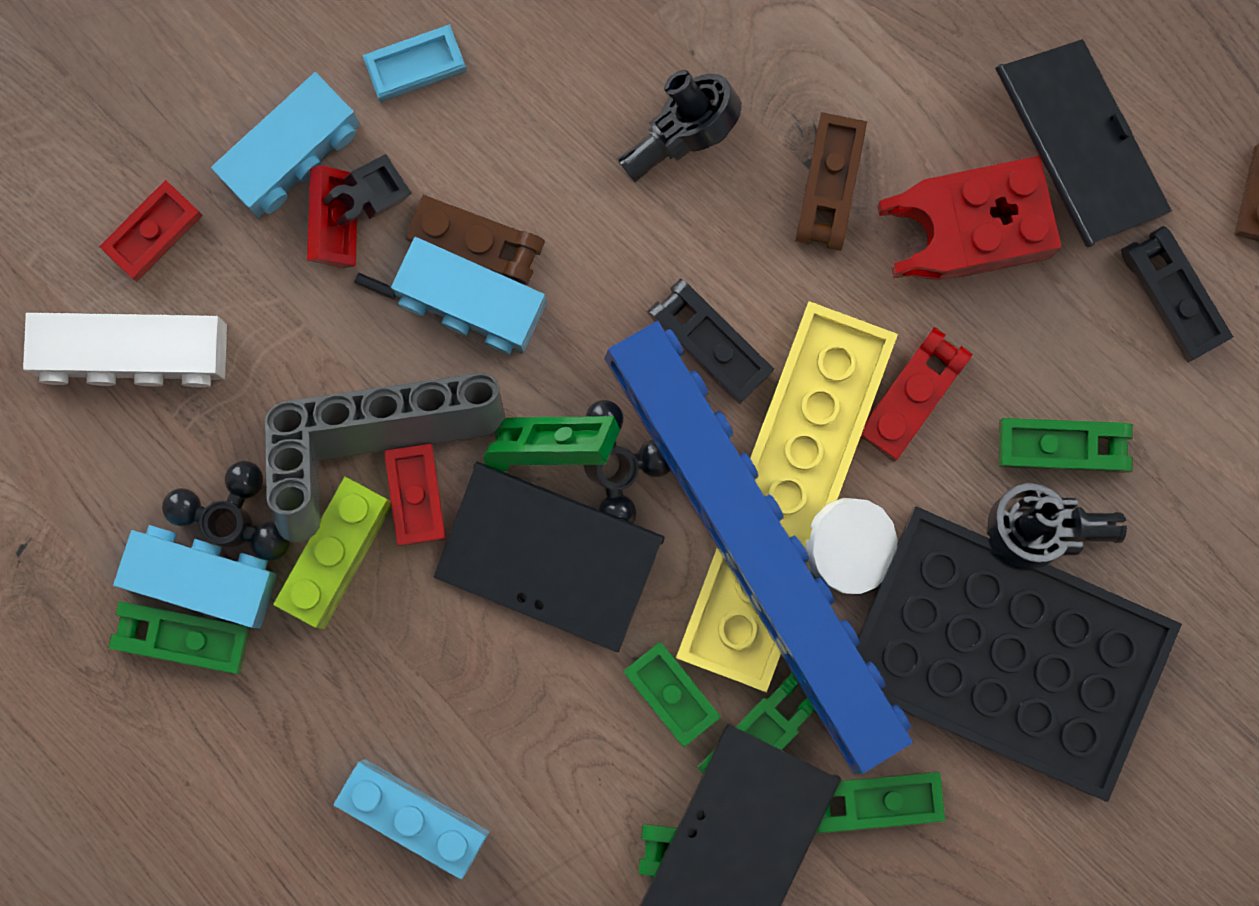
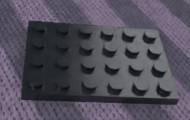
[856,506,1182,802]

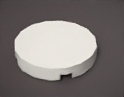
[806,498,898,594]

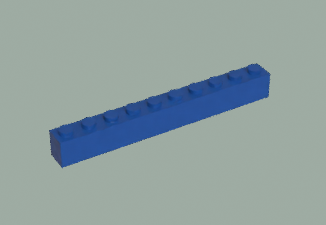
[604,321,913,774]

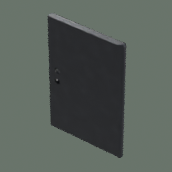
[995,39,1172,248]
[434,462,665,652]
[640,723,841,906]

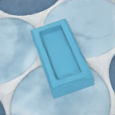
[362,24,467,102]

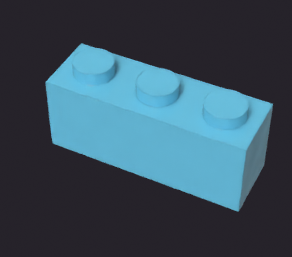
[211,72,360,218]
[391,237,547,355]
[113,525,278,629]
[333,759,490,880]

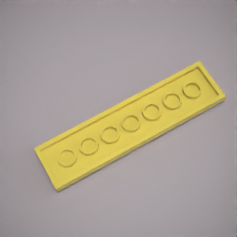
[676,301,898,692]

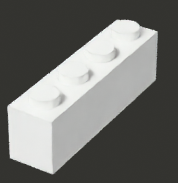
[23,313,227,387]

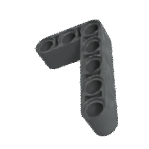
[265,373,505,542]

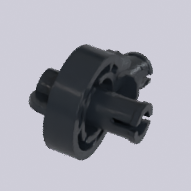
[617,70,742,183]
[986,483,1127,569]

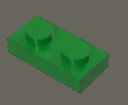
[623,641,721,747]

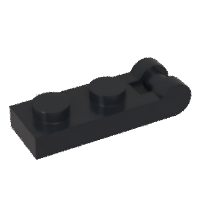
[1121,226,1234,363]
[647,278,774,404]

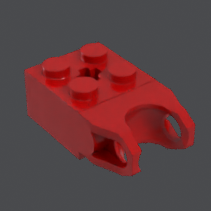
[877,156,1062,281]

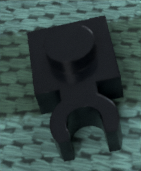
[323,154,412,226]

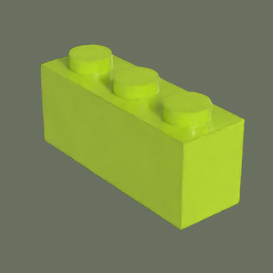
[273,476,392,629]

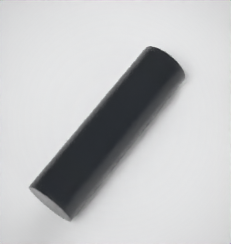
[354,273,396,300]

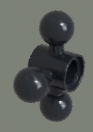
[584,400,671,523]
[162,461,290,560]

